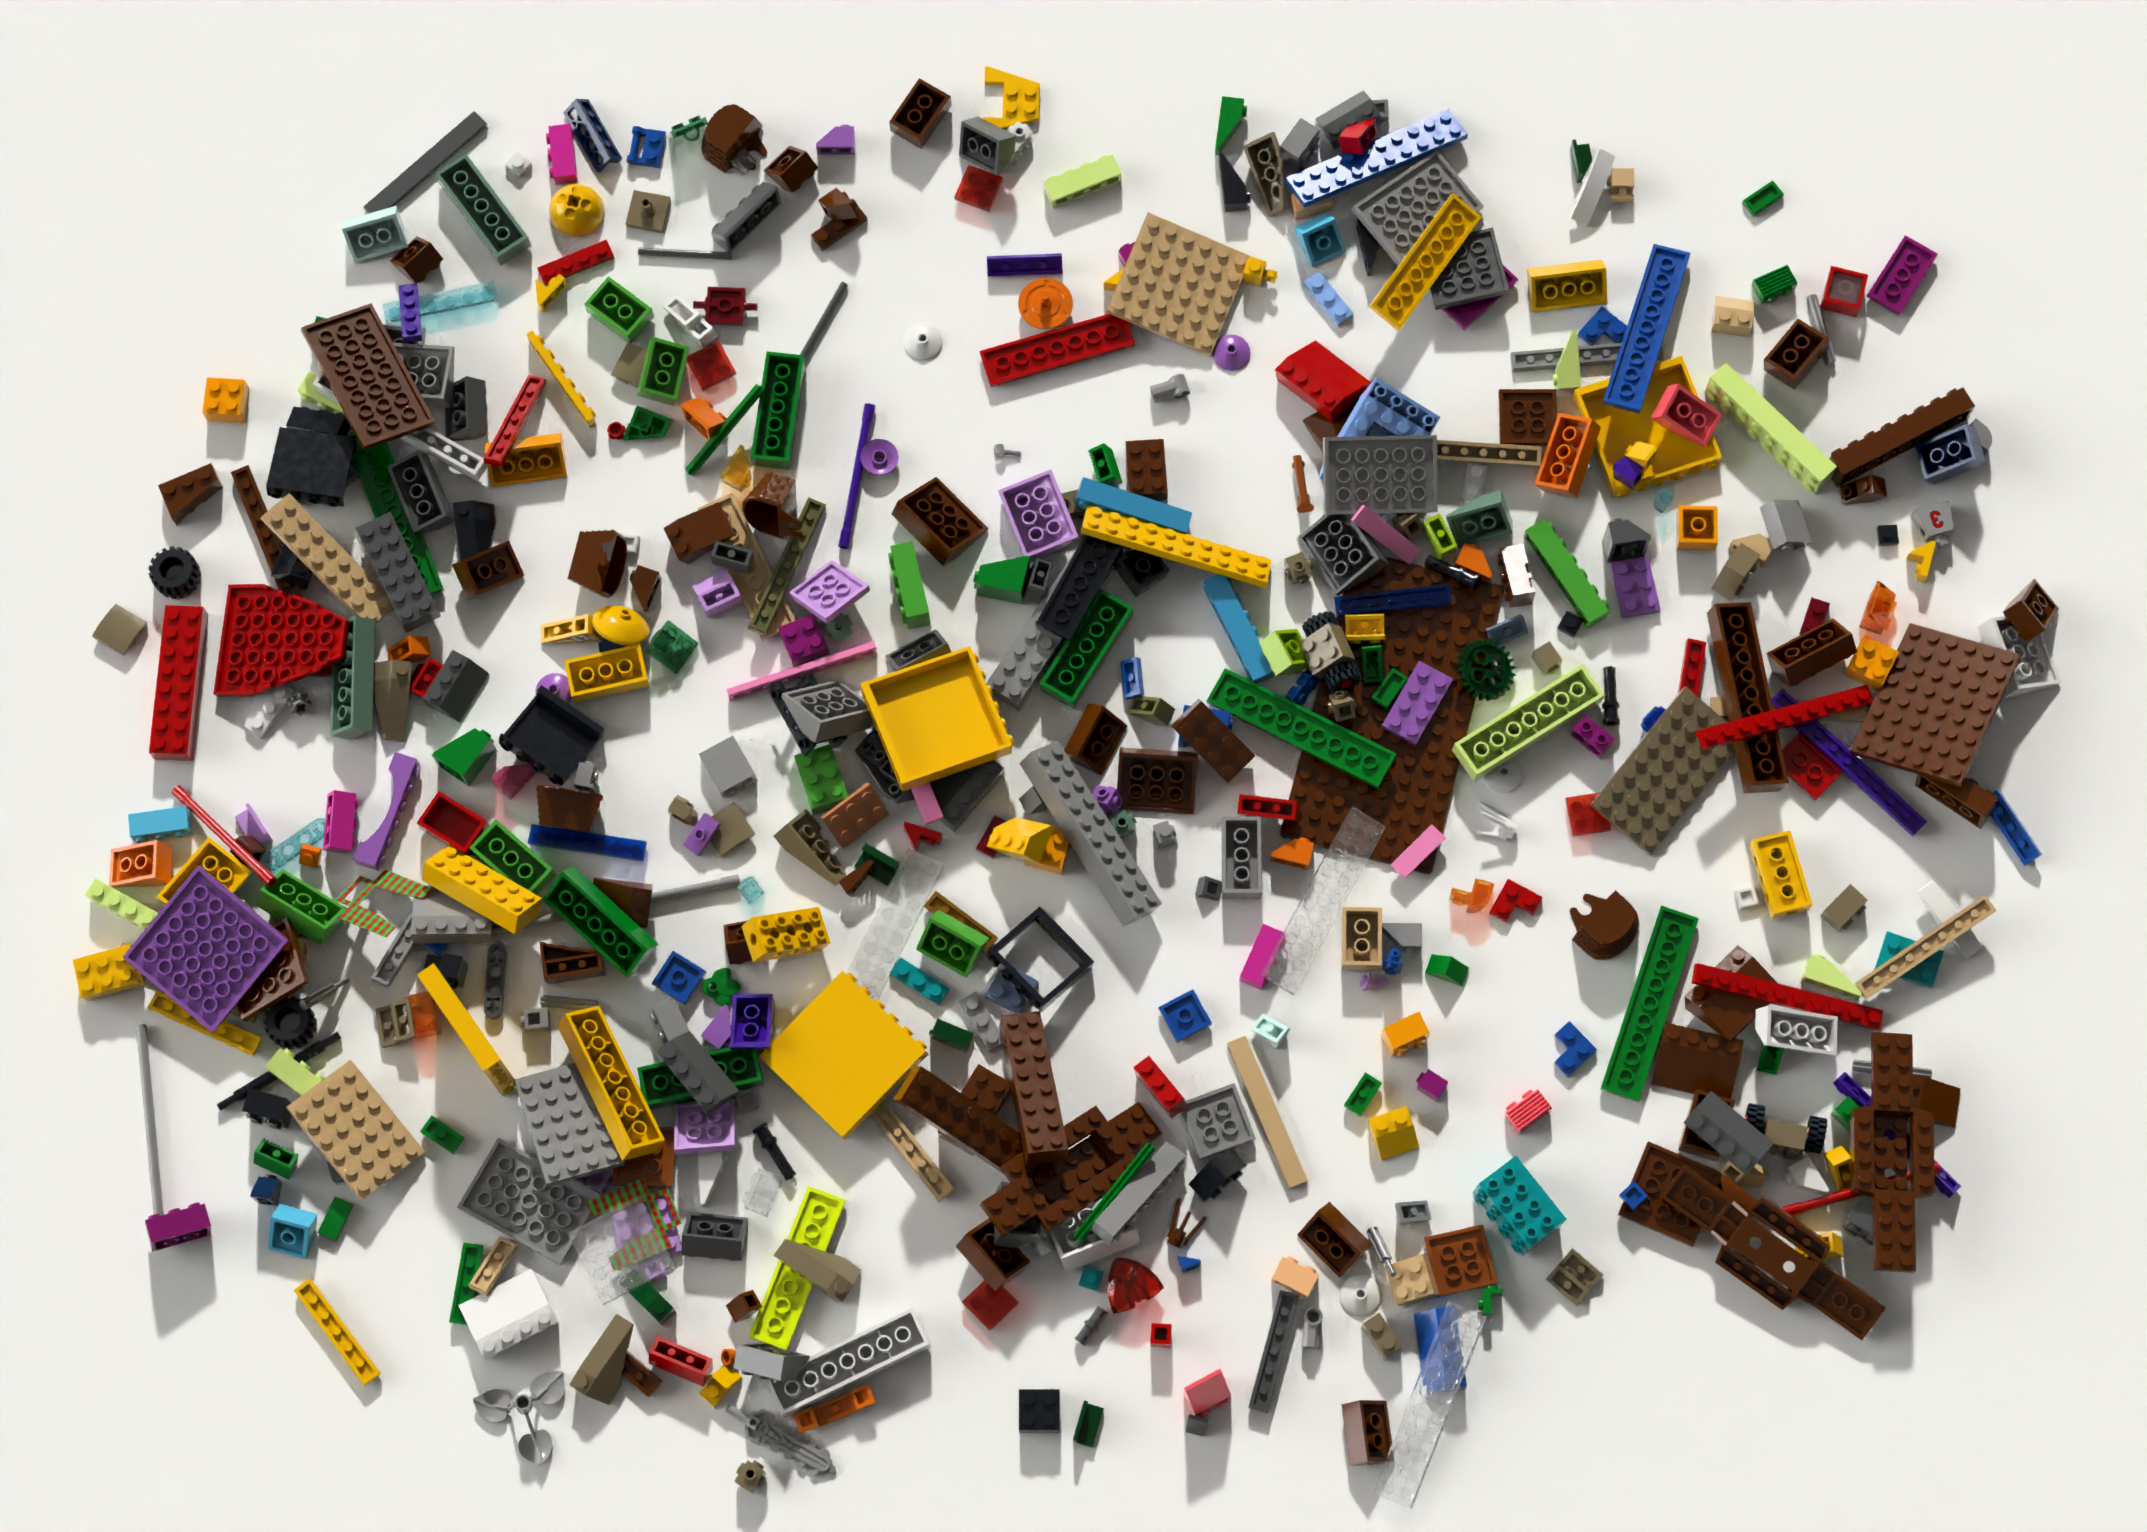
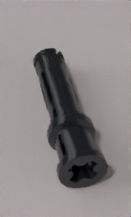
[1424,555,1482,591]
[1602,666,1620,726]
[752,1122,796,1181]

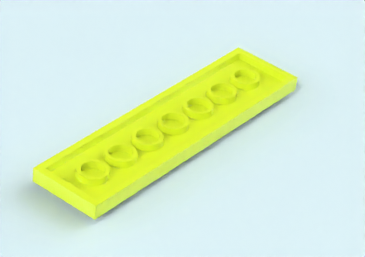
[749,1186,846,1350]

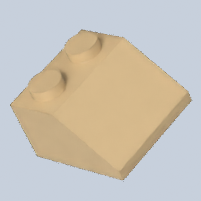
[1711,296,1754,337]

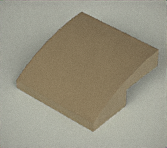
[611,342,647,388]
[92,604,147,656]
[710,803,756,857]
[375,998,416,1048]
[1546,1248,1604,1306]

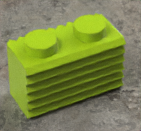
[1423,514,1457,560]

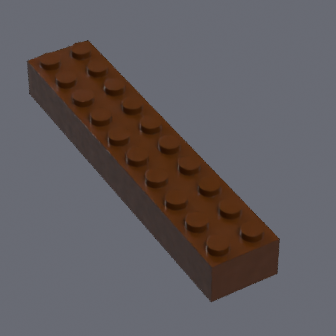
[1707,602,1789,794]

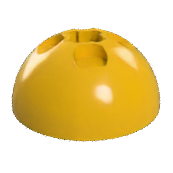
[549,184,605,237]

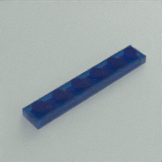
[1334,584,1452,618]
[528,824,647,862]

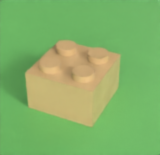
[1385,1254,1439,1307]

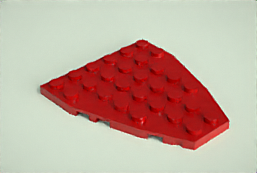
[213,584,349,697]

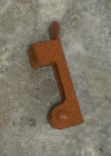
[1292,455,1314,513]

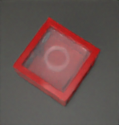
[1820,266,1868,317]

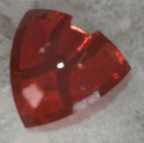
[1107,1258,1164,1314]

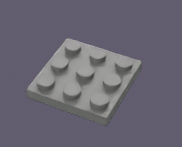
[1181,1083,1256,1160]

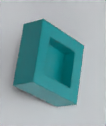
[1078,1266,1104,1292]

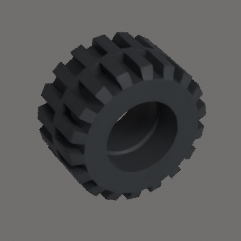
[148,546,201,599]
[263,996,317,1049]

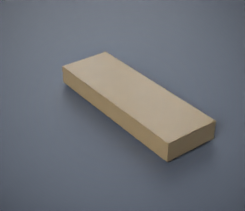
[469,1236,518,1296]

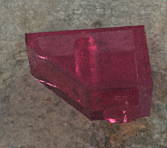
[491,765,537,800]

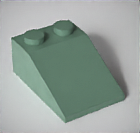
[1446,490,1513,548]

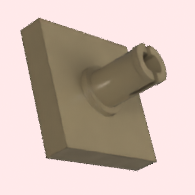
[625,190,671,233]

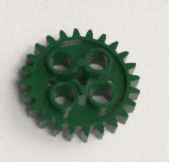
[1455,638,1516,701]

